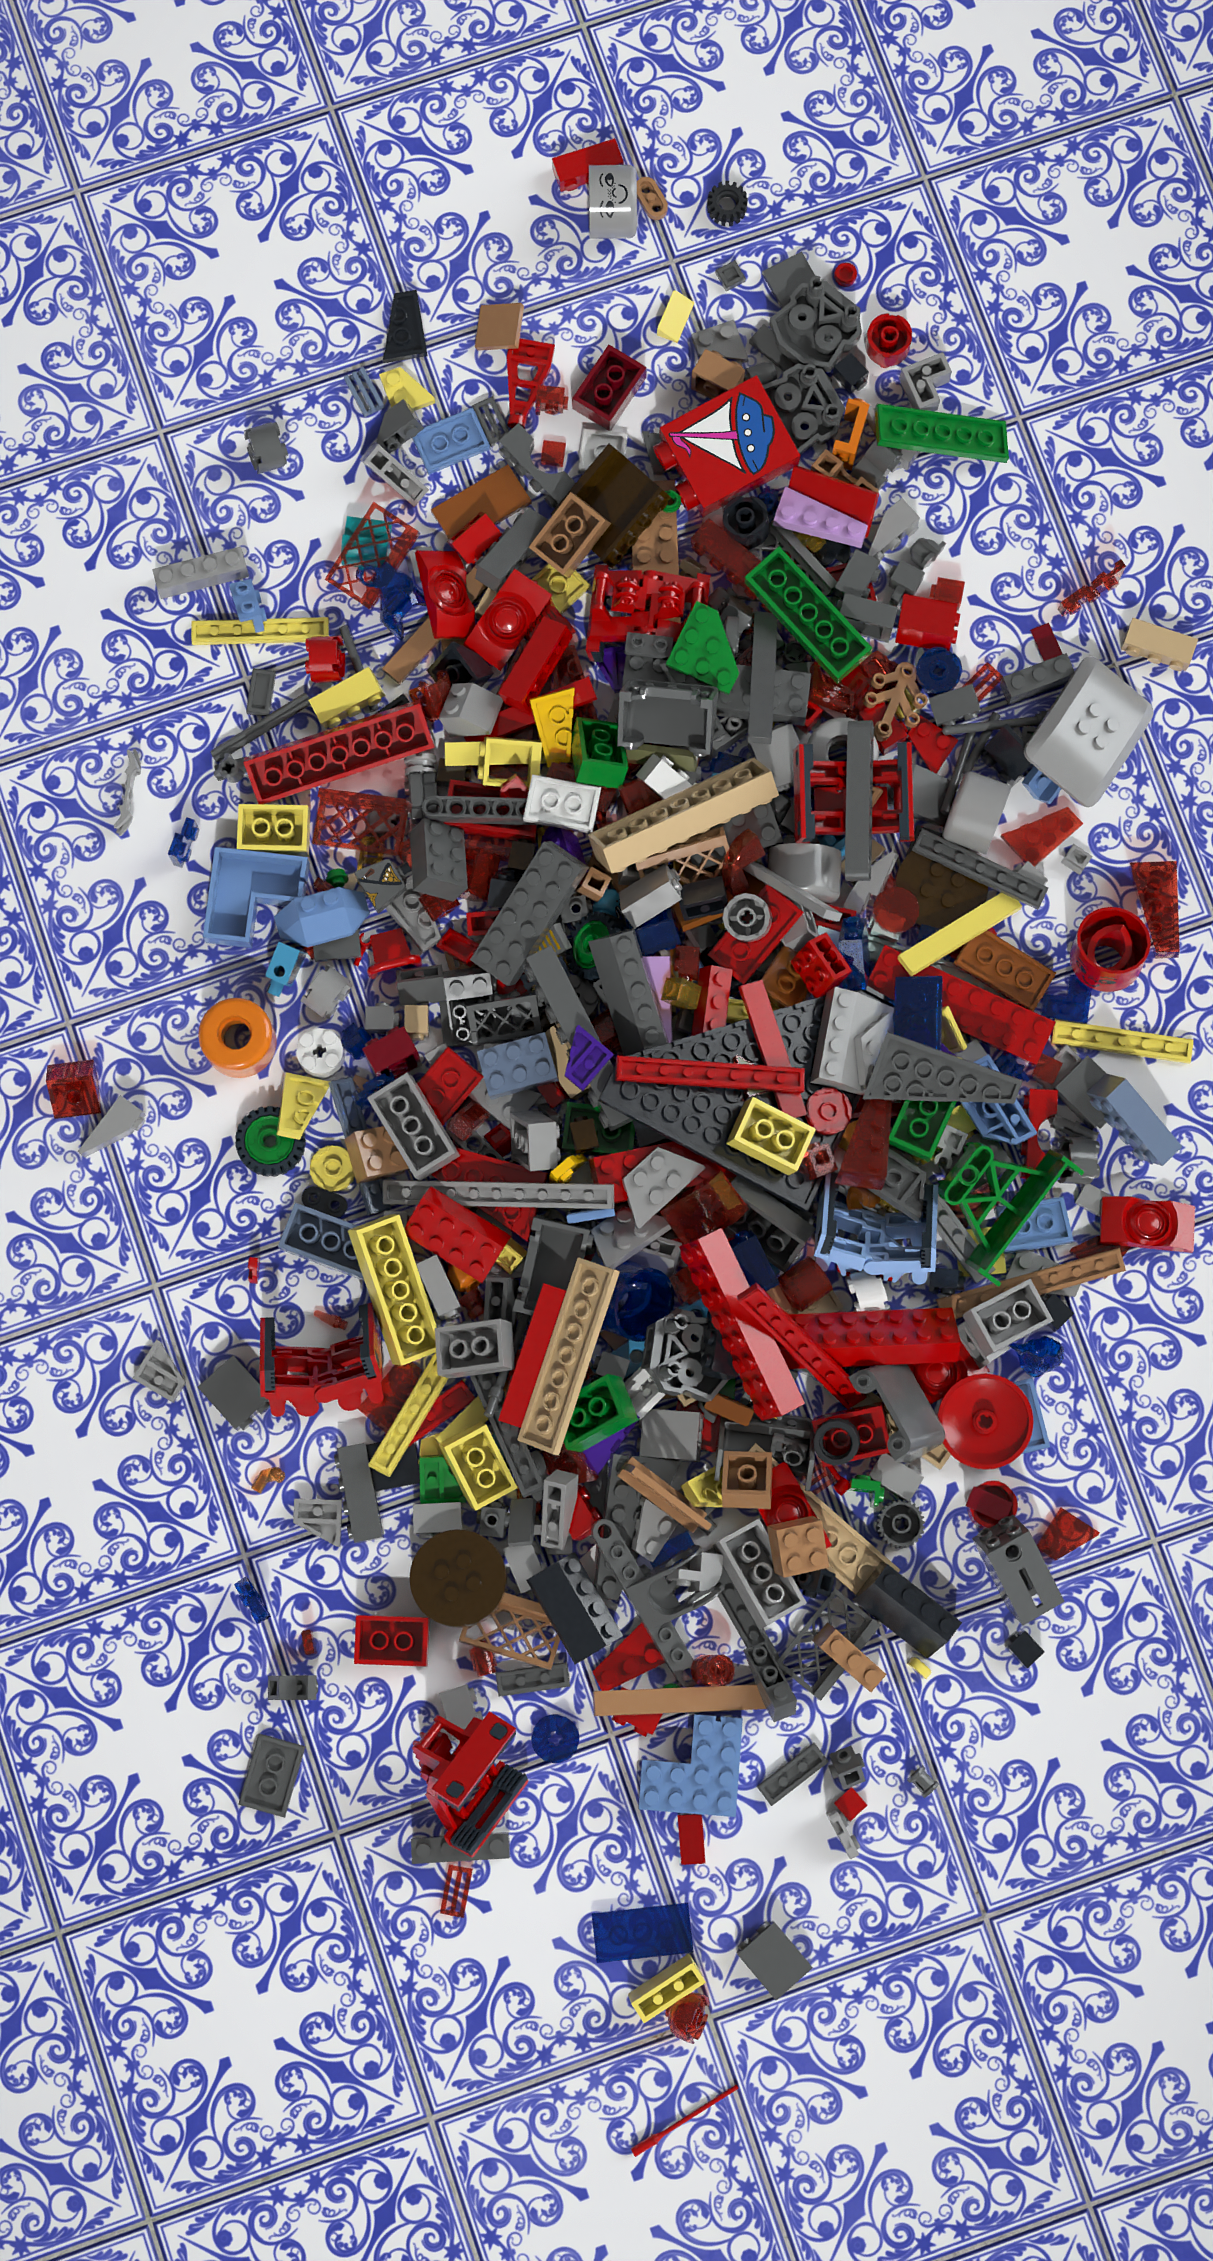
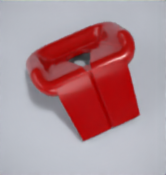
[367,928,422,979]

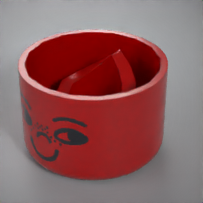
[1070,907,1151,992]

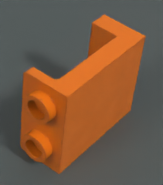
[832,398,870,471]

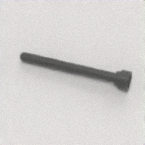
[942,710,1049,735]

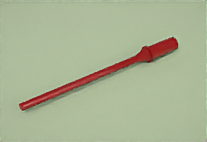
[630,2085,739,2157]

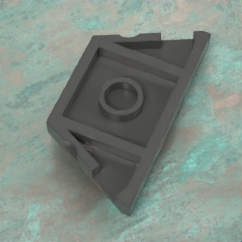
[842,1147,926,1223]

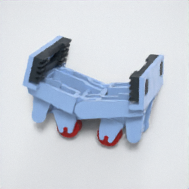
[814,1171,938,1284]

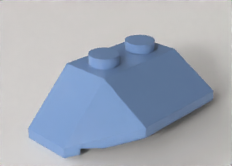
[274,887,370,947]
[961,1054,1037,1145]

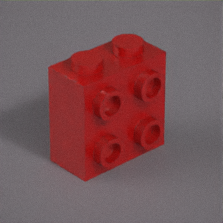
[790,932,852,999]

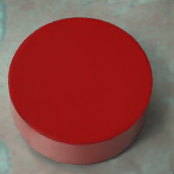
[834,262,857,287]

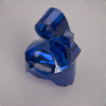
[355,562,426,641]

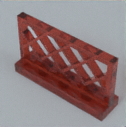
[325,501,421,610]
[312,788,413,856]

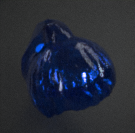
[1009,1336,1064,1378]

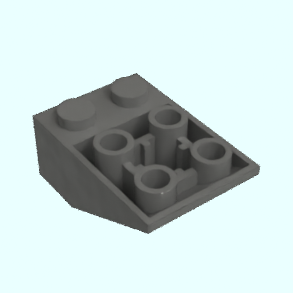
[443,967,498,1046]

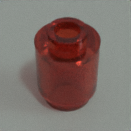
[468,1640,497,1677]

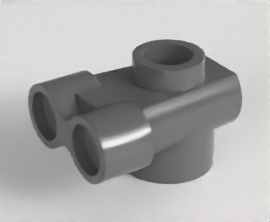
[770,1432,808,1466]

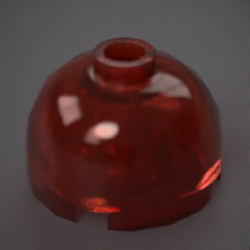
[665,1992,710,2044]

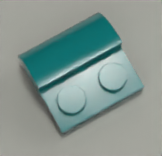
[341,516,392,571]

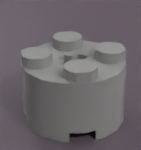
[723,893,772,942]
[300,964,352,1020]

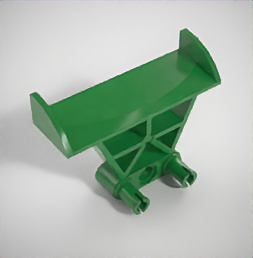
[935,1142,1084,1287]

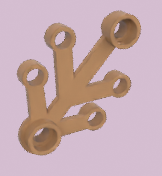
[863,662,928,741]

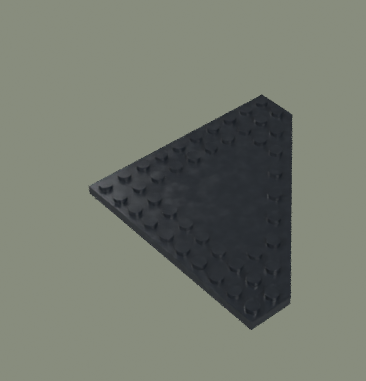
[598,984,903,1212]

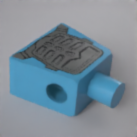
[265,942,307,997]

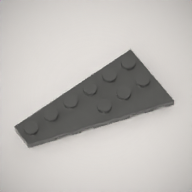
[863,1031,1023,1104]
[594,1453,681,1600]

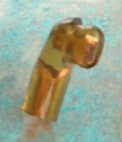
[251,1467,285,1494]

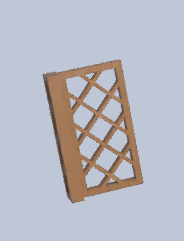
[635,826,740,886]
[616,1456,712,1533]
[459,1593,560,1670]

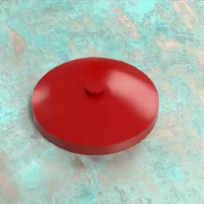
[937,1374,1034,1470]

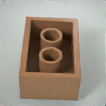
[529,492,611,578]

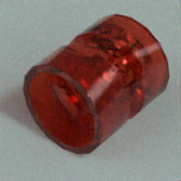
[691,1655,735,1686]

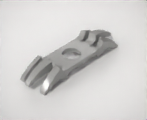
[114,749,141,836]

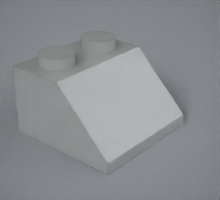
[439,683,503,737]

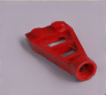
[507,338,555,429]

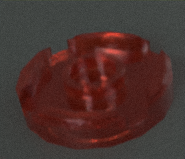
[872,887,919,934]

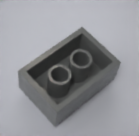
[410,818,468,902]

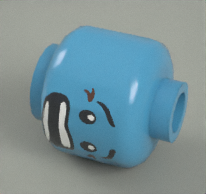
[592,889,622,919]

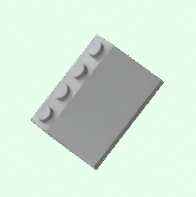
[810,987,894,1096]

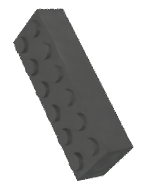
[470,841,589,986]

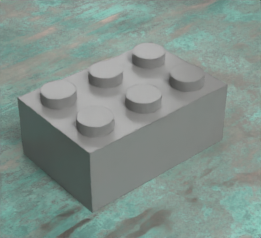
[510,1110,561,1171]
[962,1279,1054,1357]
[435,1319,515,1379]

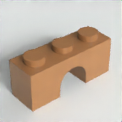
[811,449,879,493]
[812,1622,887,1692]

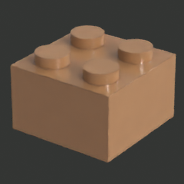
[691,349,745,399]
[344,1126,409,1184]
[722,1451,773,1509]
[767,1516,829,1578]

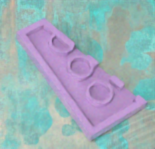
[773,486,868,548]

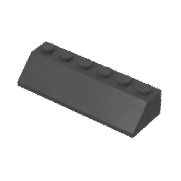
[588,927,669,1056]

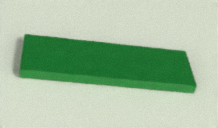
[875,404,1009,463]

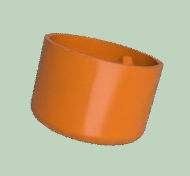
[198,998,277,1078]

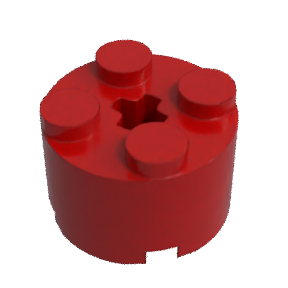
[865,313,912,368]
[305,635,346,683]
[967,1481,1018,1529]

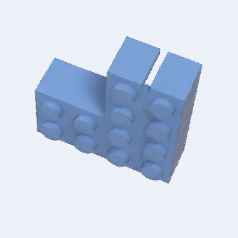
[203,847,310,948]
[638,1714,743,1817]

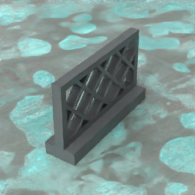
[776,1588,881,1701]

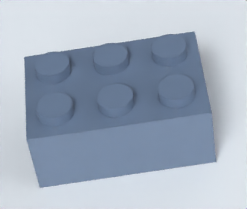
[477,1032,559,1100]

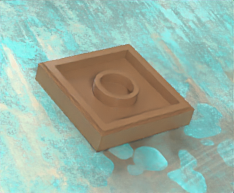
[475,303,524,351]

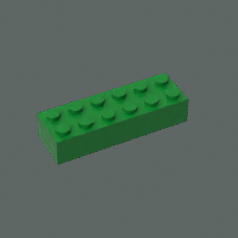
[745,546,872,684]

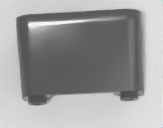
[618,679,718,757]
[513,1215,594,1315]
[848,1364,945,1463]

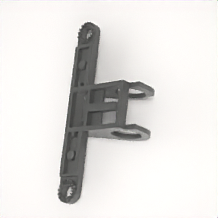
[591,1519,724,1687]

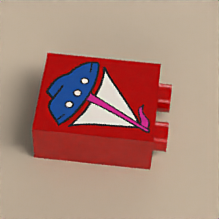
[653,375,801,518]

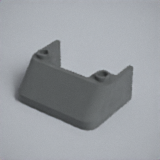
[714,1412,815,1491]

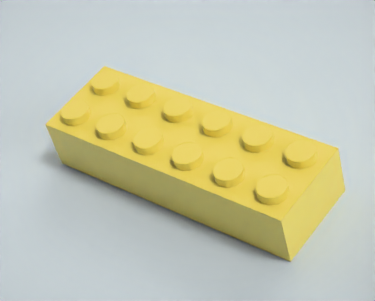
[348,1214,437,1366]

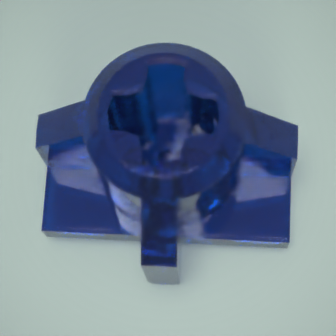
[757,486,780,524]
[341,1022,372,1060]
[994,1051,1030,1082]

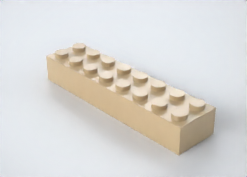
[587,758,779,873]

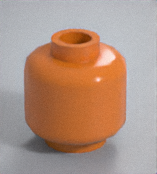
[446,1263,481,1293]

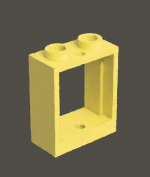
[477,737,542,788]

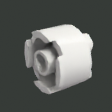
[296,1028,345,1079]
[847,1270,891,1311]

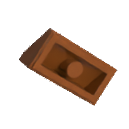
[704,1392,754,1426]

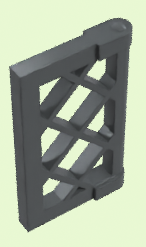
[466,994,543,1046]

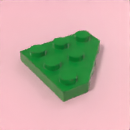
[666,601,739,696]

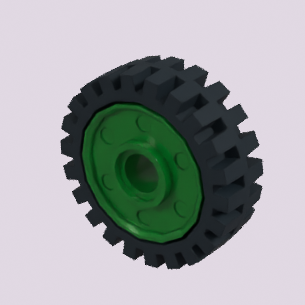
[566,911,627,983]
[235,1106,306,1177]

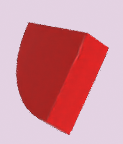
[248,1257,260,1284]

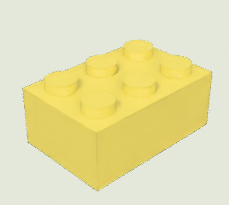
[237,804,311,857]
[726,1097,816,1175]
[439,1422,518,1511]

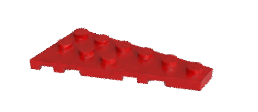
[431,1148,548,1242]

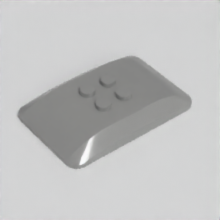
[1024,656,1154,807]

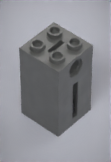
[972,1515,1065,1625]

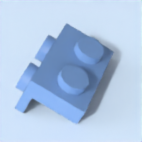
[229,579,267,633]

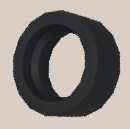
[813,1418,860,1466]

